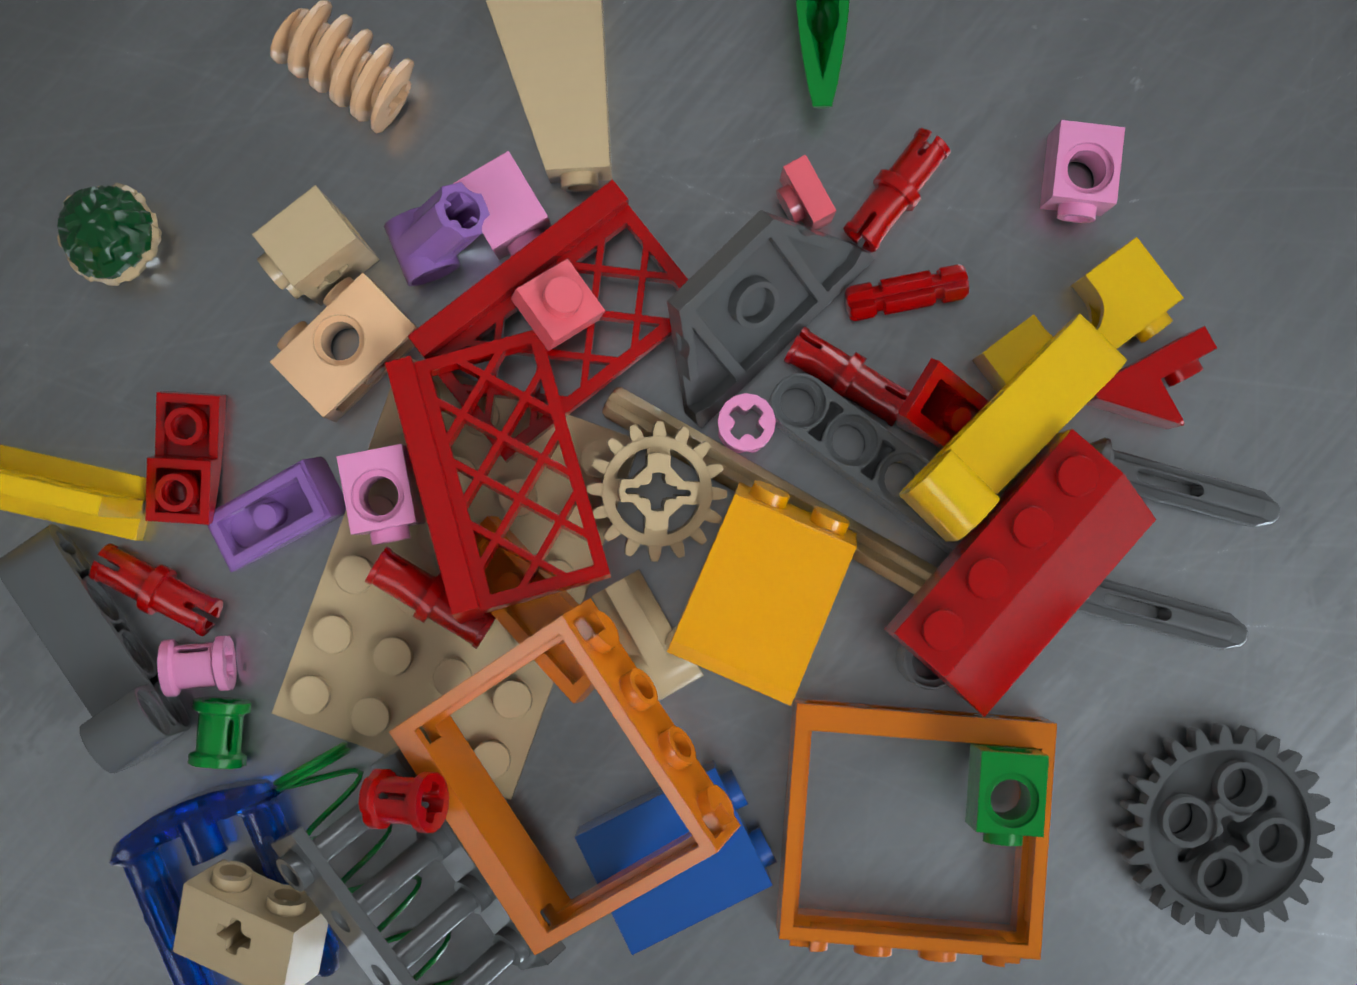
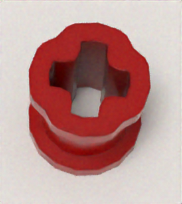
[358,768,449,833]

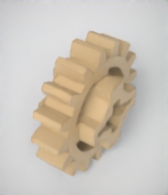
[587,421,727,562]

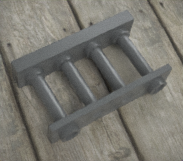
[270,746,566,985]

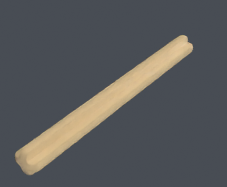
[602,387,937,595]

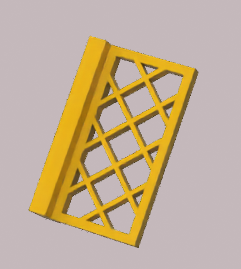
[0,444,148,541]

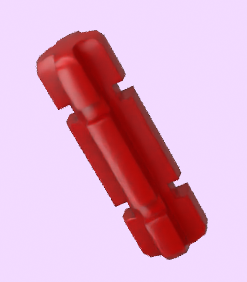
[844,264,970,321]

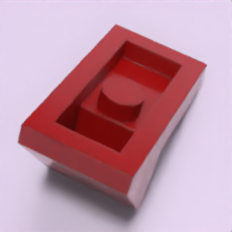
[1086,326,1217,429]
[896,358,989,450]

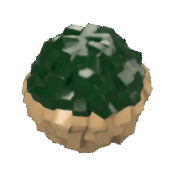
[57,183,162,286]

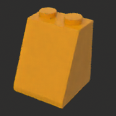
[667,480,857,706]

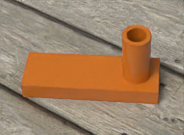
[475,516,595,704]

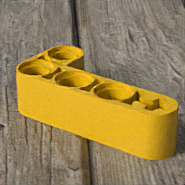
[899,313,1127,542]

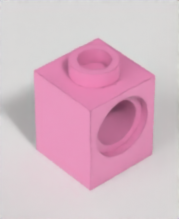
[1039,120,1125,223]
[453,151,552,260]
[336,444,426,545]

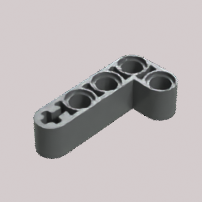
[0,524,191,774]

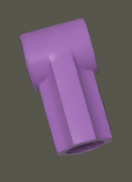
[384,182,490,286]

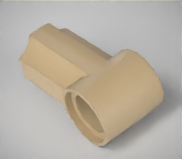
[592,569,704,701]

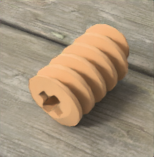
[270,0,415,134]

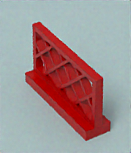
[407,179,688,463]
[385,330,611,625]

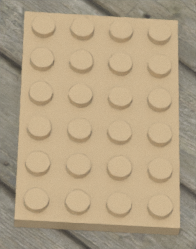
[271,355,637,800]

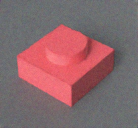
[776,154,837,230]
[511,259,605,351]

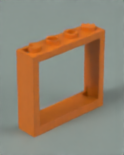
[389,597,741,955]
[776,698,1057,967]

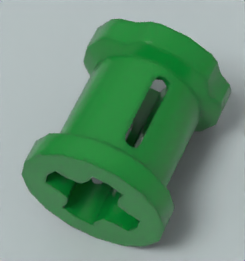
[188,697,252,769]

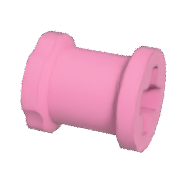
[717,393,776,454]
[157,636,237,697]

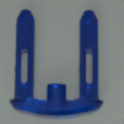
[109,779,340,985]

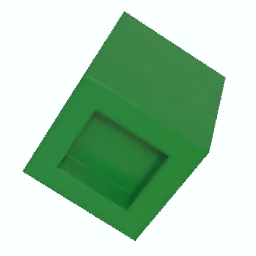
[965,743,1049,846]

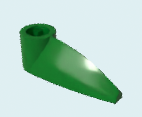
[796,0,850,109]

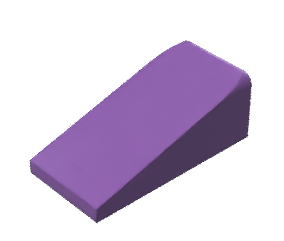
[207,456,346,572]

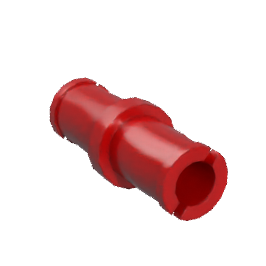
[843,128,951,252]
[784,327,911,427]
[89,543,223,636]
[365,546,496,649]

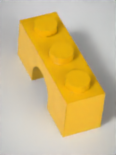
[972,237,1184,393]

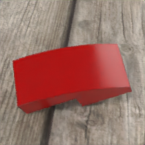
[145,391,226,525]

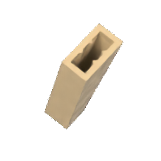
[486,0,612,192]

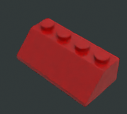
[884,429,1157,717]

